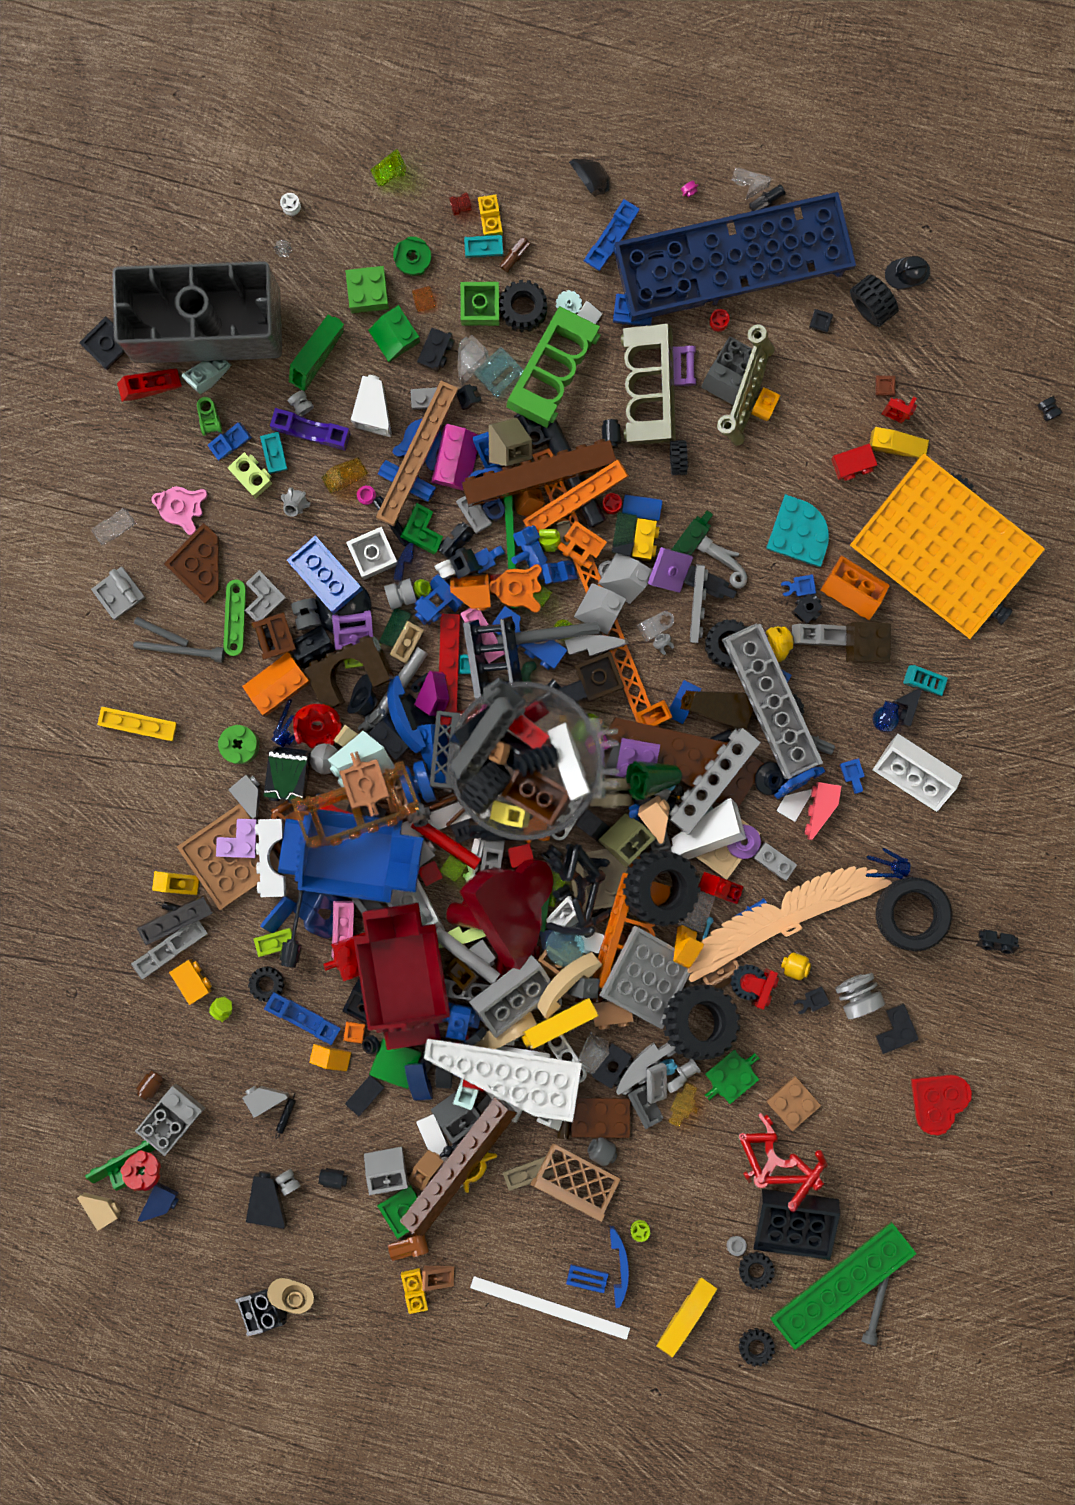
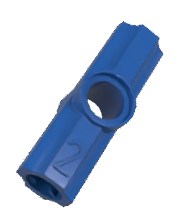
[378,460,436,502]

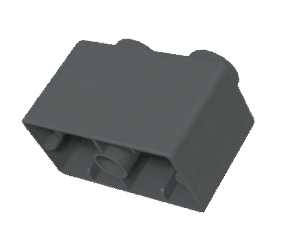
[113,261,282,363]

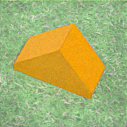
[309,1044,351,1071]

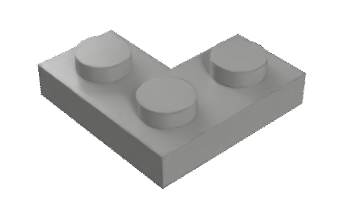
[245,570,286,621]

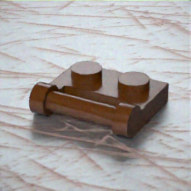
[251,612,296,660]

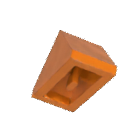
[636,700,672,726]

